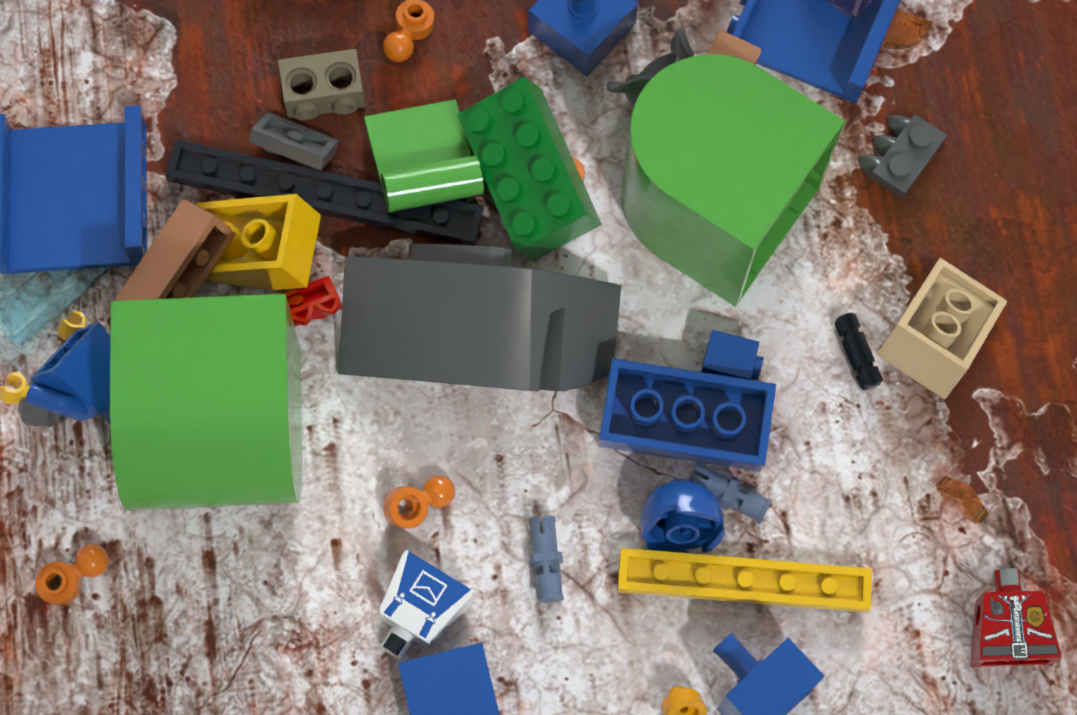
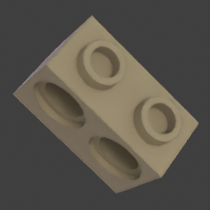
[278,49,365,120]

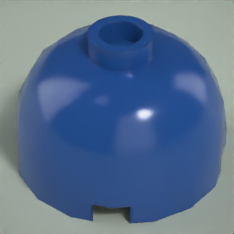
[640,479,725,553]

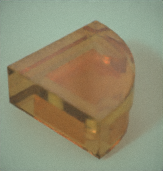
[883,9,933,49]
[935,475,989,524]

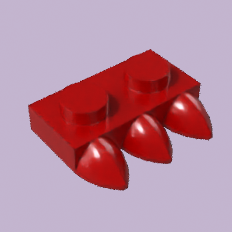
[282,276,342,327]

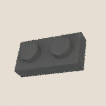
[249,112,339,171]

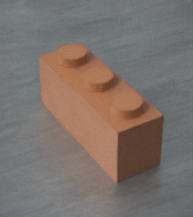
[115,199,236,301]

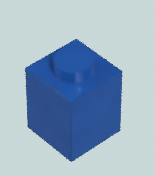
[701,330,764,381]

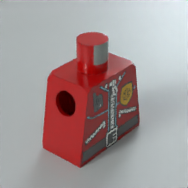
[971,568,1061,667]

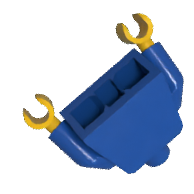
[0,311,110,425]

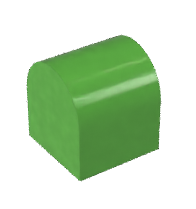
[621,54,845,307]
[110,294,303,511]

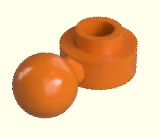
[383,0,434,62]
[383,475,455,529]
[35,544,109,605]

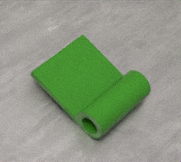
[364,99,484,213]

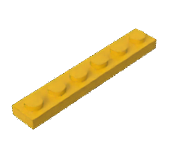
[617,548,872,613]

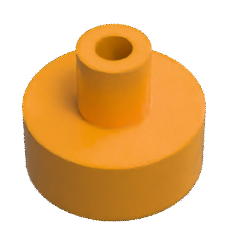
[661,686,707,715]

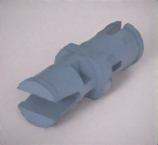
[688,463,772,524]
[529,515,564,603]

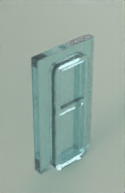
[0,267,110,349]

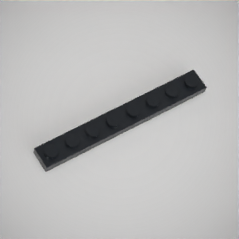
[165,140,484,246]

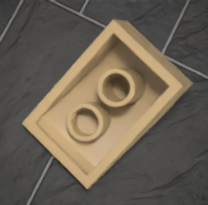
[876,258,1008,399]

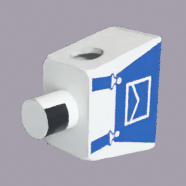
[378,550,475,660]

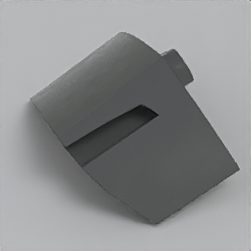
[338,244,622,392]

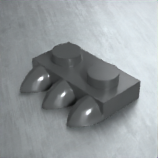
[858,114,947,199]

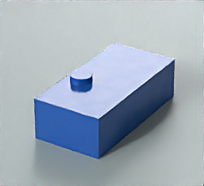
[598,358,777,472]
[398,642,500,715]

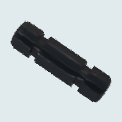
[835,313,883,390]

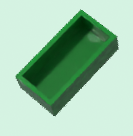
[457,76,602,261]

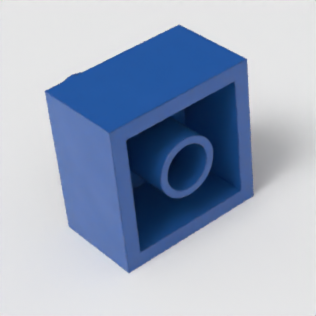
[528,0,639,76]
[713,633,825,715]

